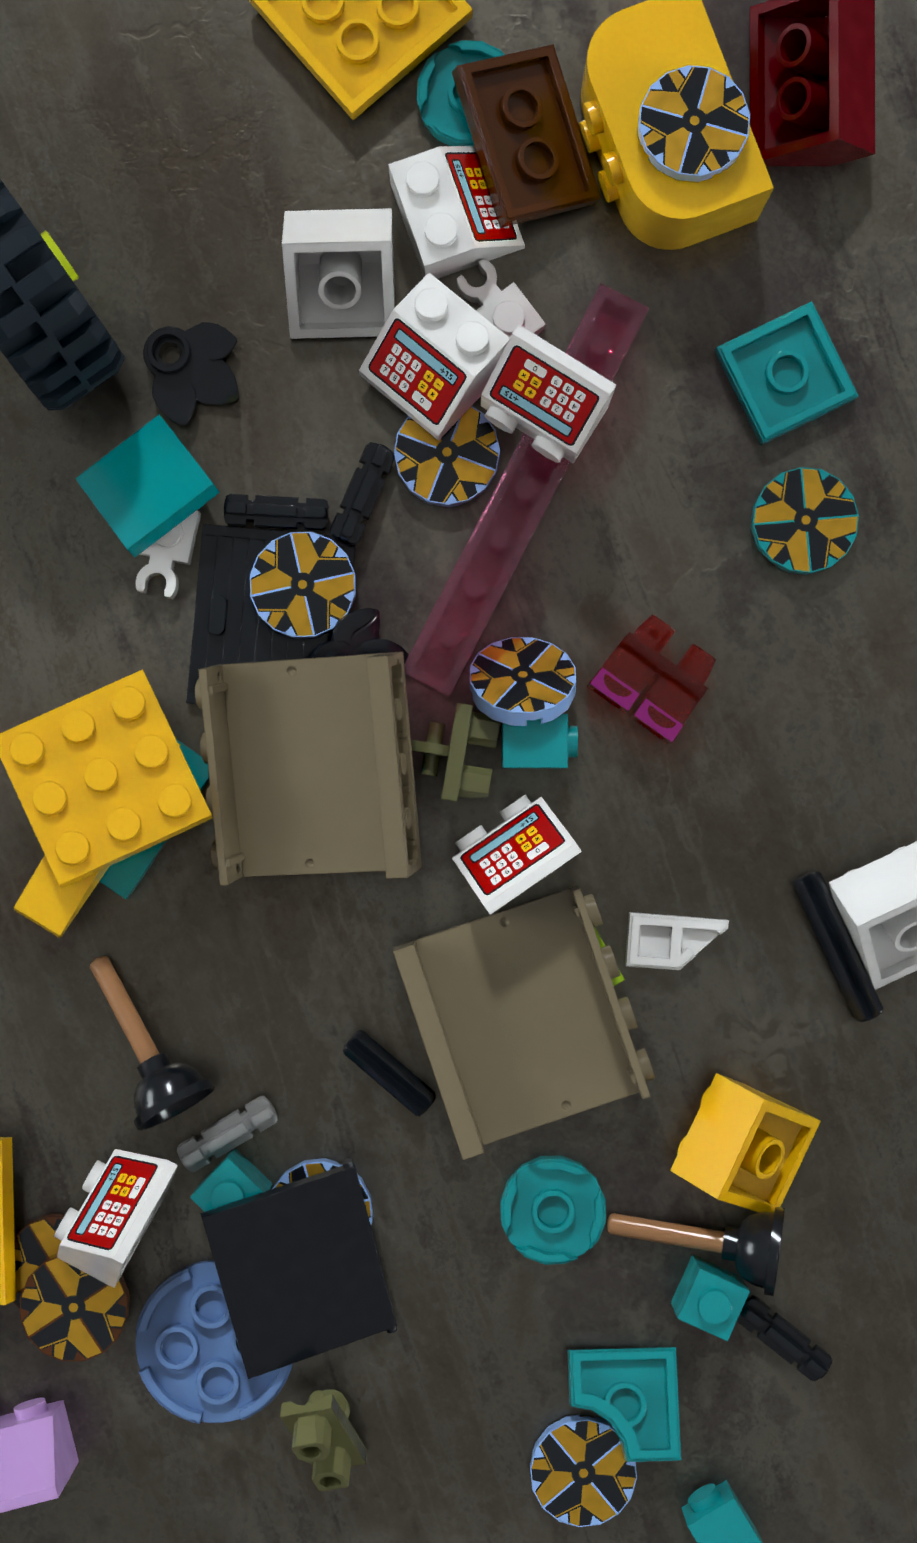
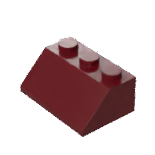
[750,0,876,166]

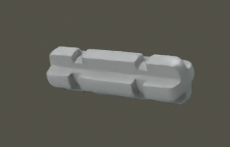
[177,1096,278,1172]

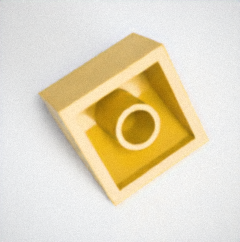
[670,1073,821,1212]

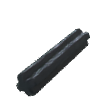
[793,871,883,1022]

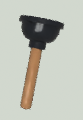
[90,956,215,1131]
[606,1207,785,1296]

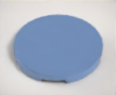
[135,1260,293,1424]

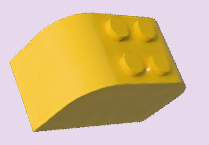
[579,0,774,250]

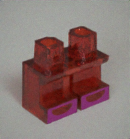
[586,615,716,745]

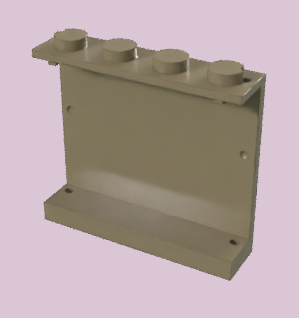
[195,652,422,885]
[393,886,655,1160]

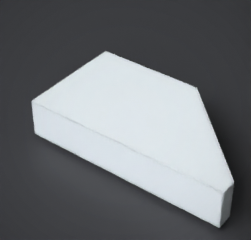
[625,912,729,970]

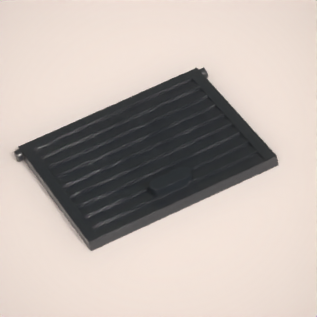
[186,524,356,705]
[200,1158,397,1379]

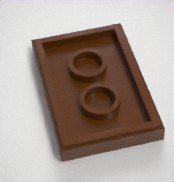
[452,44,601,228]

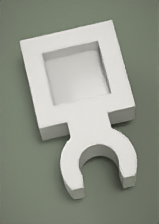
[457,258,546,338]
[136,510,201,600]

